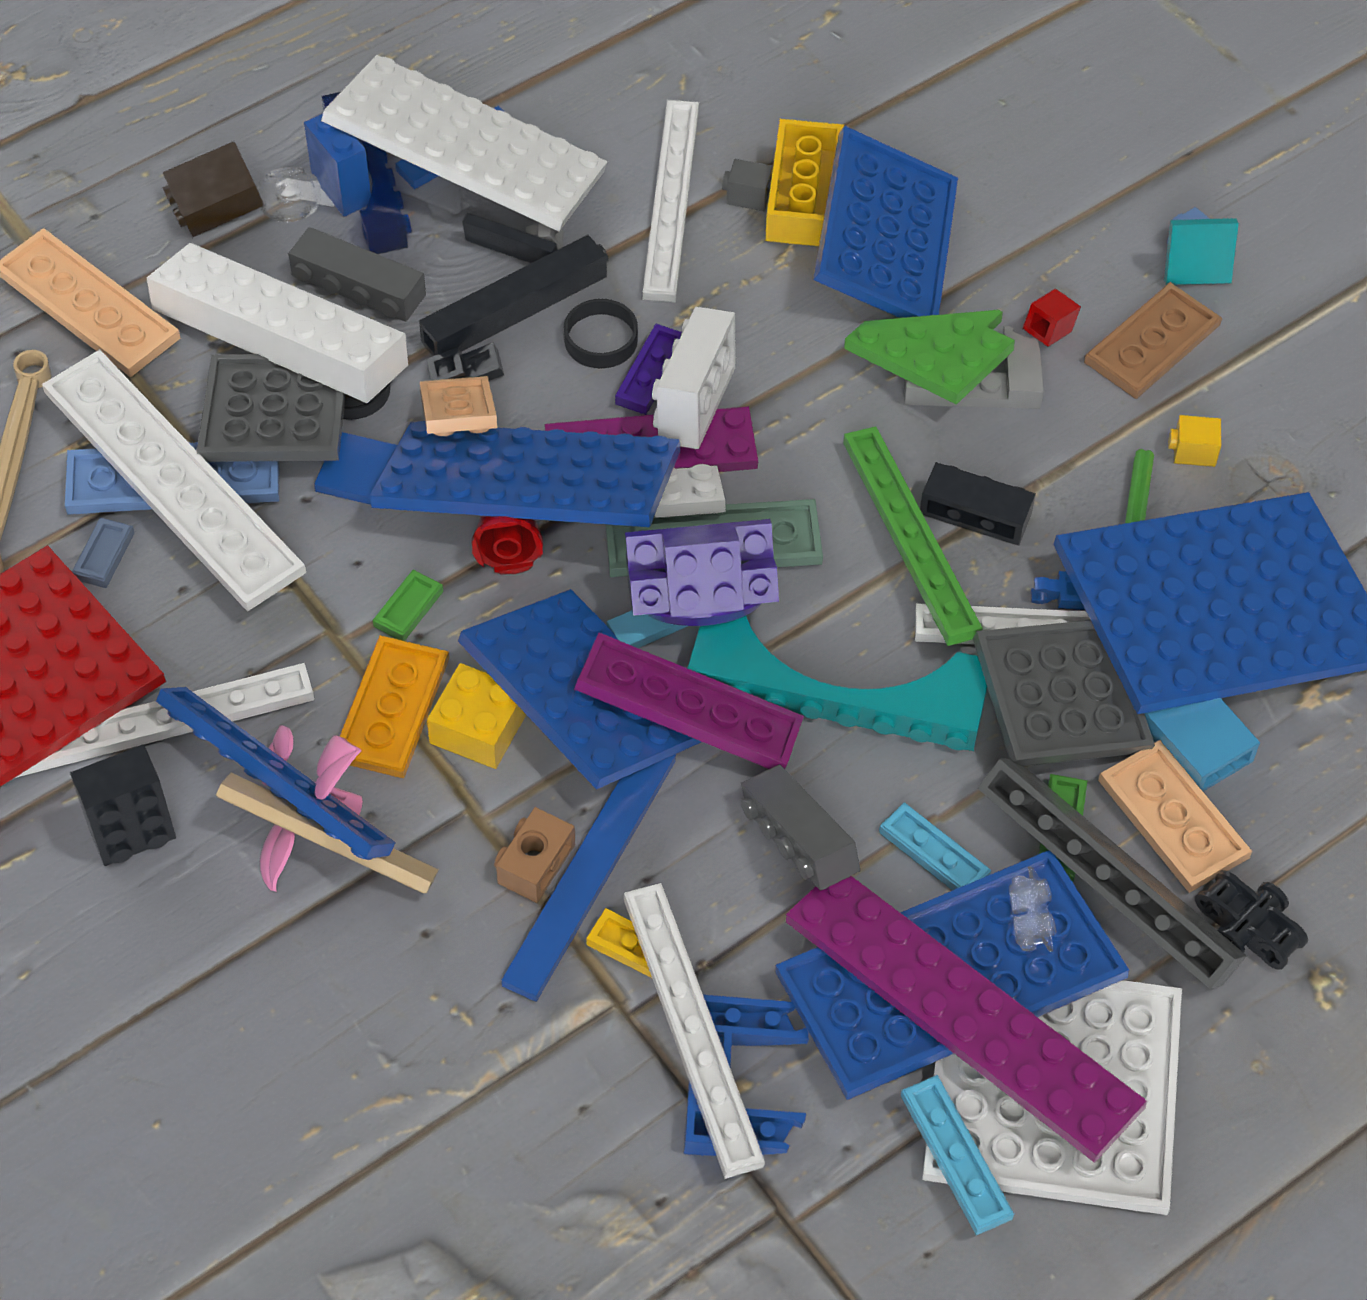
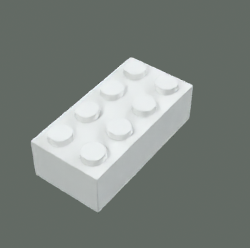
[652,306,735,449]

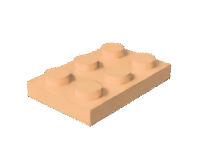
[420,376,497,436]

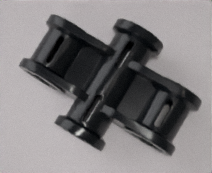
[1195,870,1308,970]

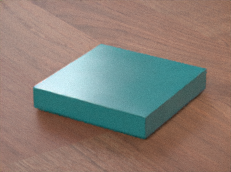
[1164,218,1239,285]

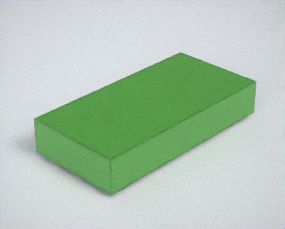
[373,570,443,641]

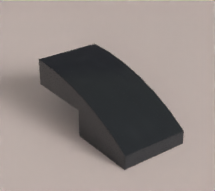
[426,342,504,381]

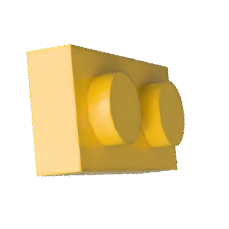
[586,908,652,978]

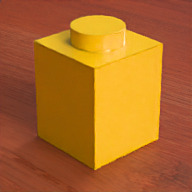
[1168,415,1221,467]

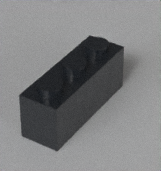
[920,462,1036,546]

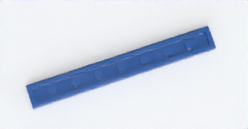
[501,755,676,1002]

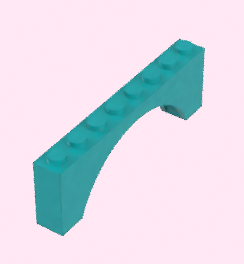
[688,616,988,751]

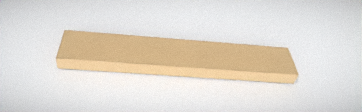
[216,772,439,894]

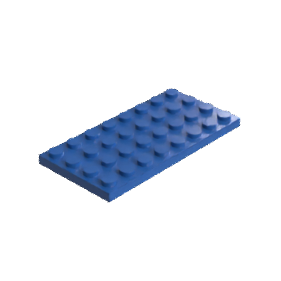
[370,421,680,527]
[775,850,1129,1100]

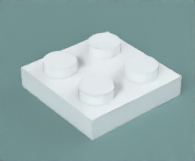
[655,464,726,518]

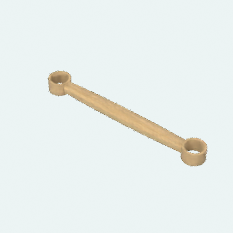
[0,350,51,573]

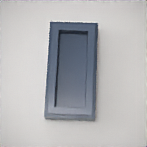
[72,517,135,588]

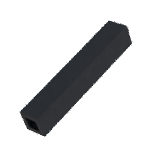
[419,235,609,356]

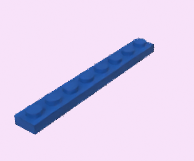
[156,687,396,860]

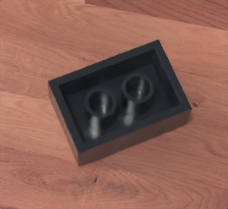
[70,744,176,867]

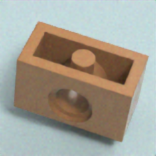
[494,807,575,903]

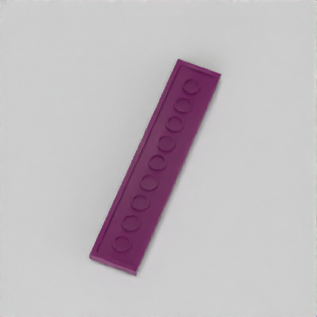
[786,876,1147,1163]

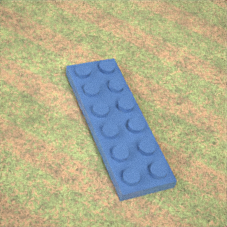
[65,442,279,515]

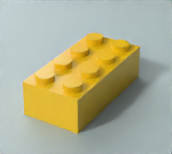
[765,119,844,246]

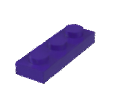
[615,324,682,415]

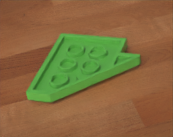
[844,310,1015,405]

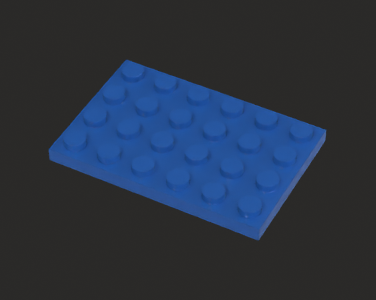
[813,126,958,318]
[458,589,702,789]

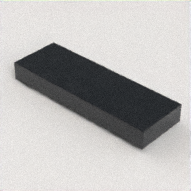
[462,213,557,263]

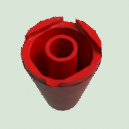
[472,516,543,574]

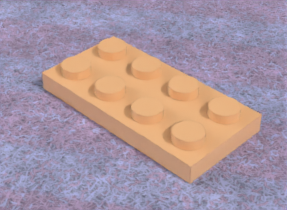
[1098,740,1252,893]

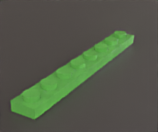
[843,426,983,646]

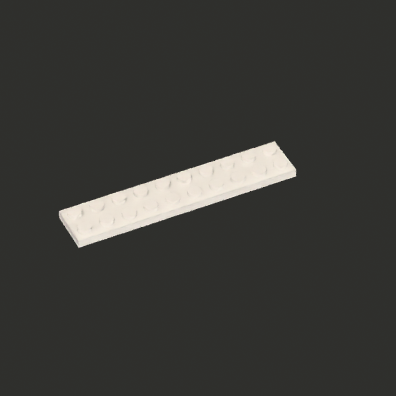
[42,349,306,612]

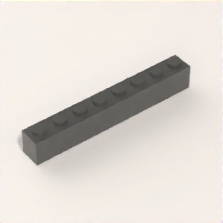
[978,758,1247,989]

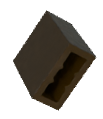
[162,141,264,237]

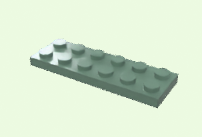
[605,499,823,577]

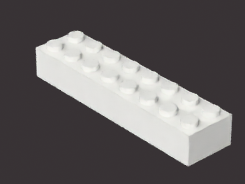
[147,243,408,403]

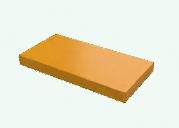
[340,635,450,779]

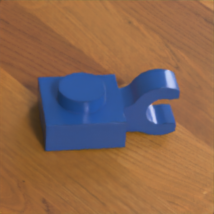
[1031,571,1085,610]

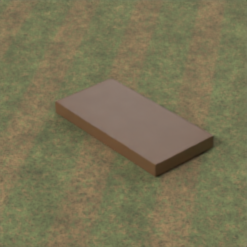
[1084,282,1222,399]

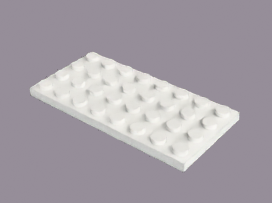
[321,55,608,231]

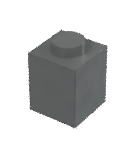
[722,159,772,211]

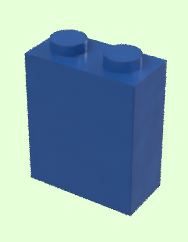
[304,114,372,217]

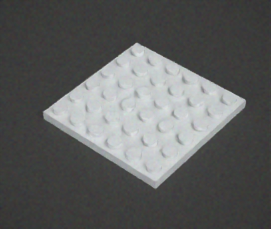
[922,980,1182,1215]

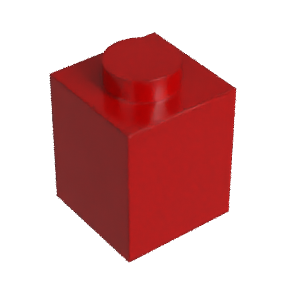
[1022,288,1081,347]

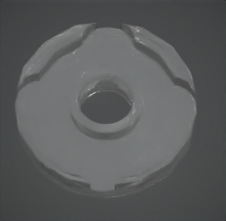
[257,167,322,222]

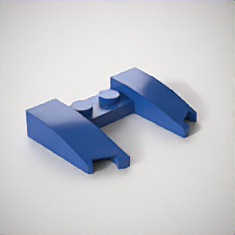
[684,995,809,1156]

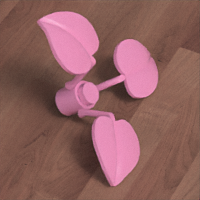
[260,725,362,892]

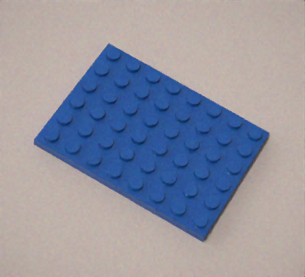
[1053,492,1367,714]

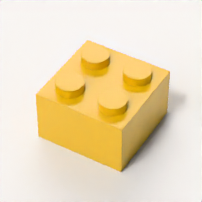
[427,663,526,769]

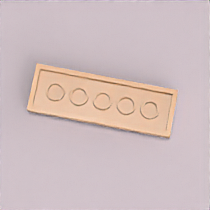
[0,228,181,378]

